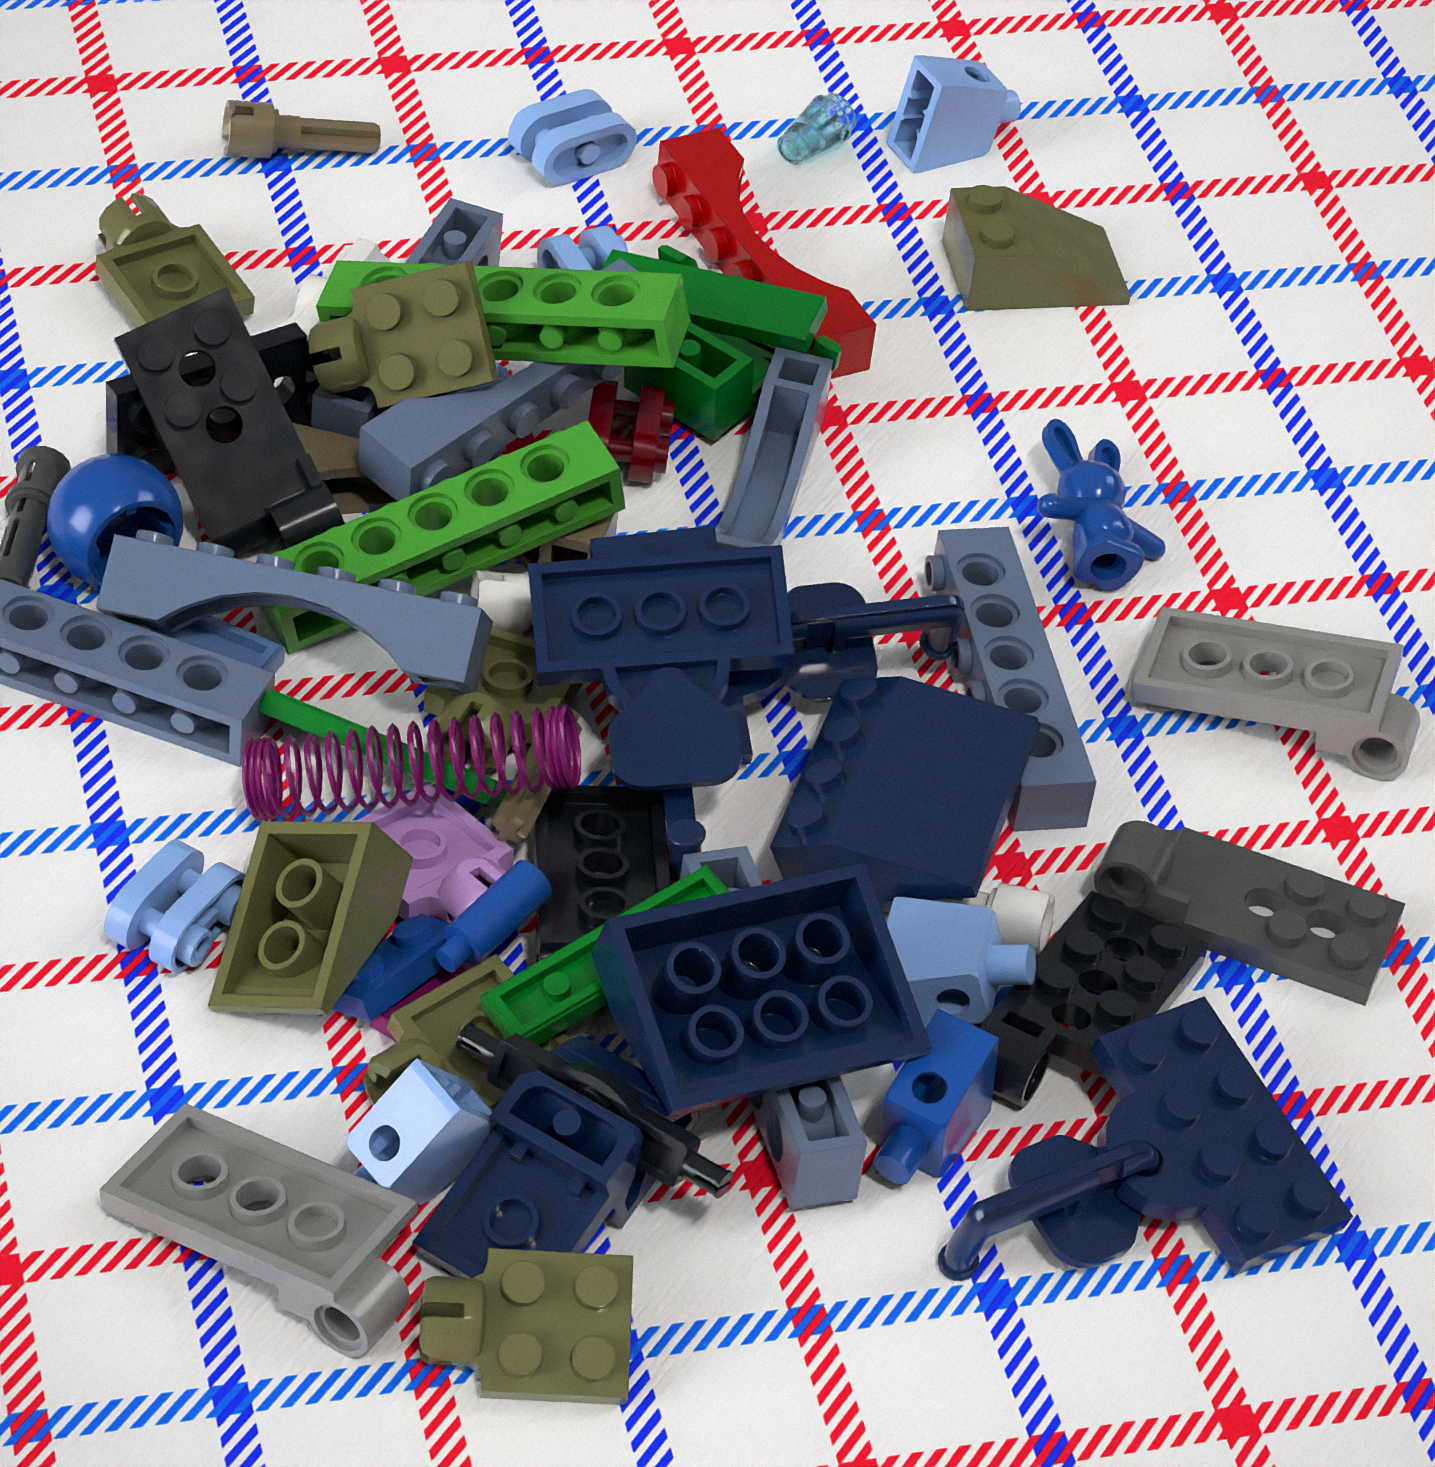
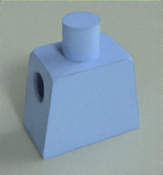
[886,55,1021,173]
[887,897,1036,1028]
[346,1058,493,1205]

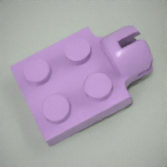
[354,782,514,923]

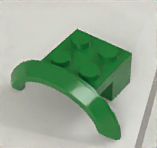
[624,245,842,441]

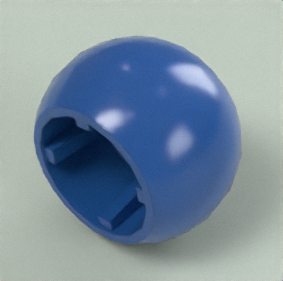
[47,453,183,587]

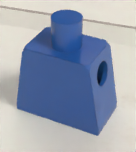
[873,1008,999,1184]

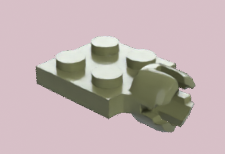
[95,193,255,328]
[309,261,499,408]
[424,627,583,775]
[363,954,570,1110]
[418,1248,633,1405]

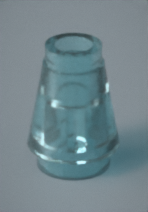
[777,93,857,165]

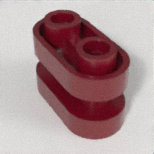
[588,380,676,484]

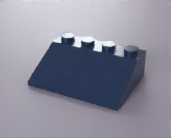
[770,676,1041,902]
[591,862,932,1116]

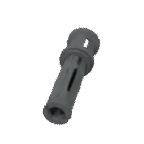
[0,446,71,588]

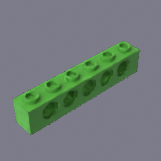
[316,260,691,368]
[255,420,626,655]

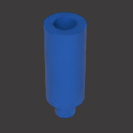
[435,860,552,972]

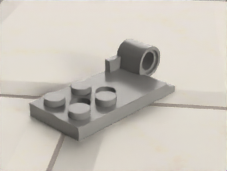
[1132,606,1420,780]
[99,1103,418,1357]

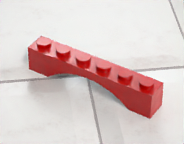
[652,128,877,379]

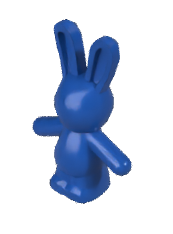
[1037,419,1166,591]

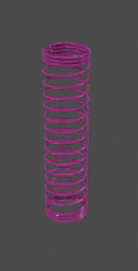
[242,704,581,822]

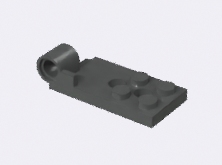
[1094,820,1406,1006]

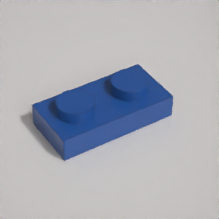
[332,914,450,1022]

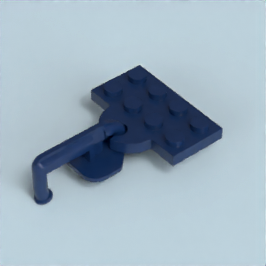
[589,526,965,765]
[528,545,795,884]
[938,996,1353,1281]

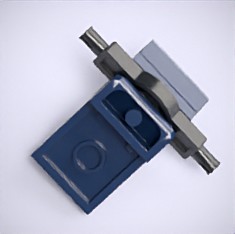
[412,1022,733,1278]

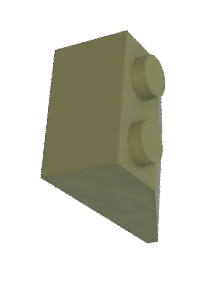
[942,185,1131,311]
[208,821,413,1015]

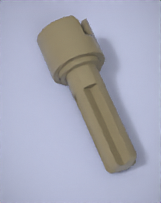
[222,100,381,159]

